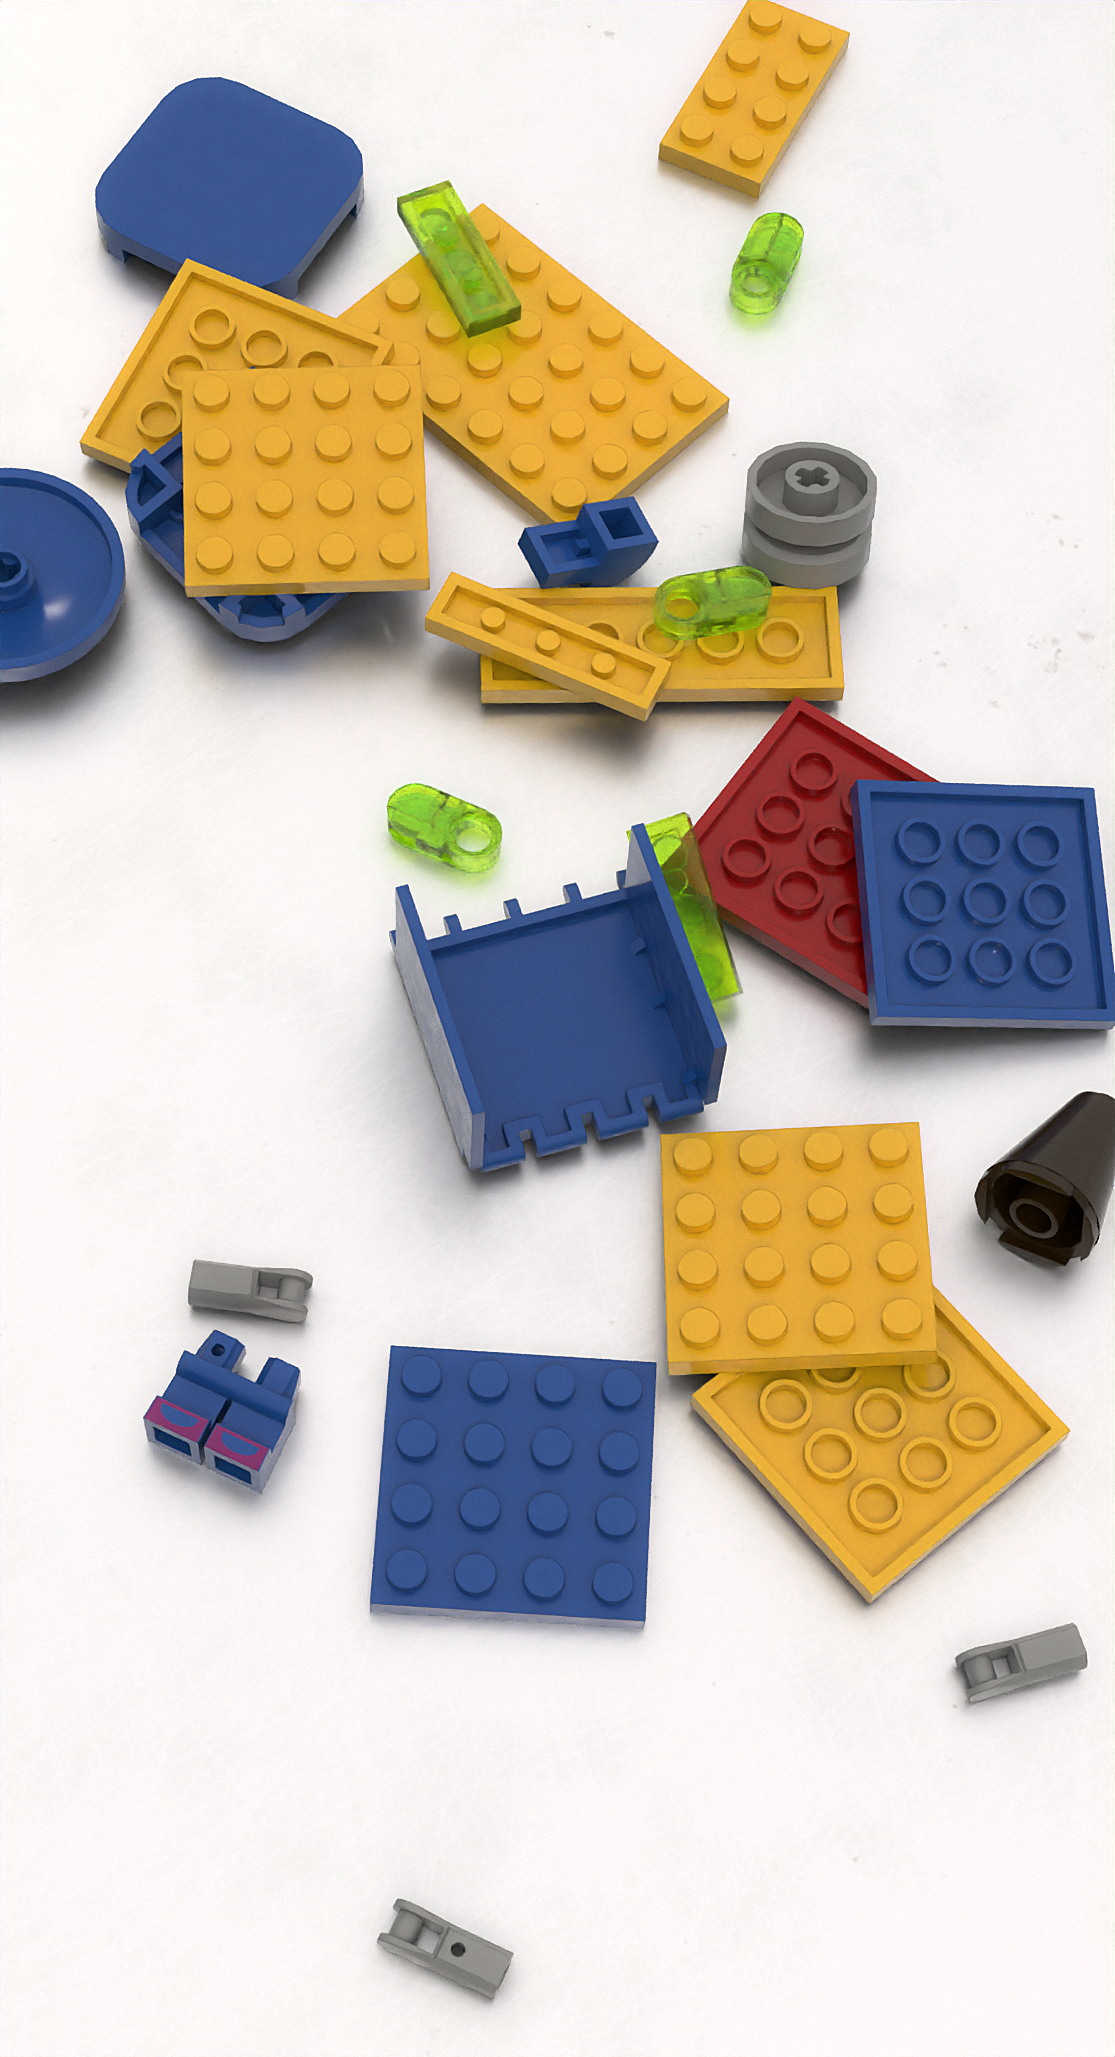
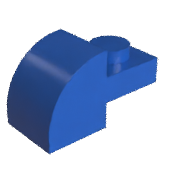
[517,496,659,589]

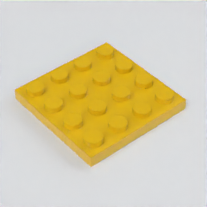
[79,258,395,473]
[181,364,430,597]
[660,1122,938,1375]
[690,1285,1070,1604]

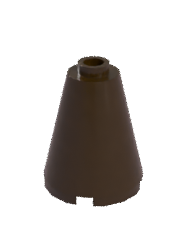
[974,1091,1115,1267]

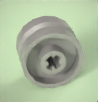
[741,441,877,589]

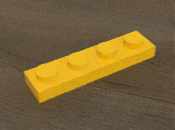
[425,571,672,722]

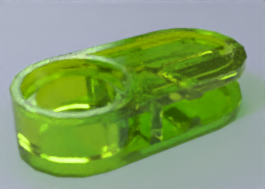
[729,212,804,315]
[653,566,772,640]
[387,783,503,873]

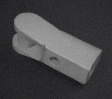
[188,1259,313,1322]
[955,1623,1088,1702]
[377,1899,514,1999]

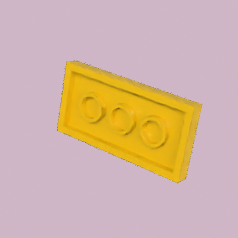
[658,0,850,198]

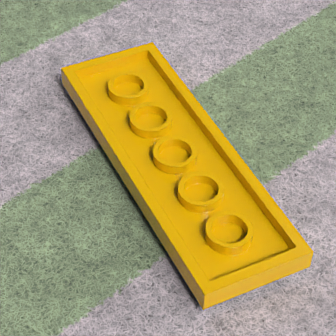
[480,586,845,703]

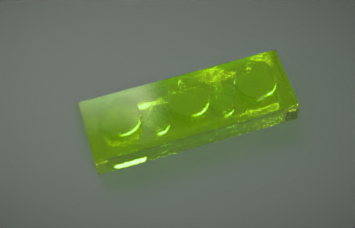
[397,180,521,338]
[626,812,743,1003]

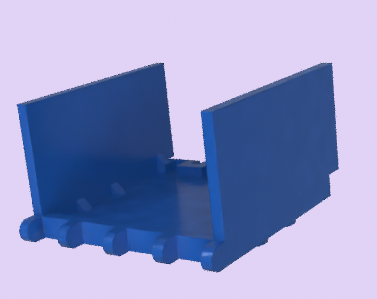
[389,823,727,1173]

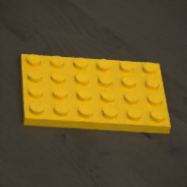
[336,203,730,525]

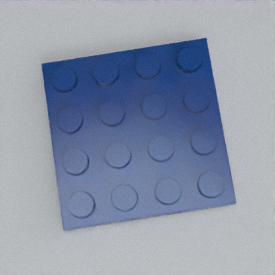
[850,779,1115,1030]
[370,1345,657,1629]

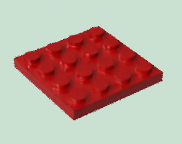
[661,696,939,1009]

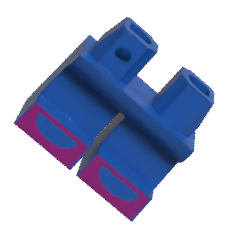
[143,1330,301,1494]

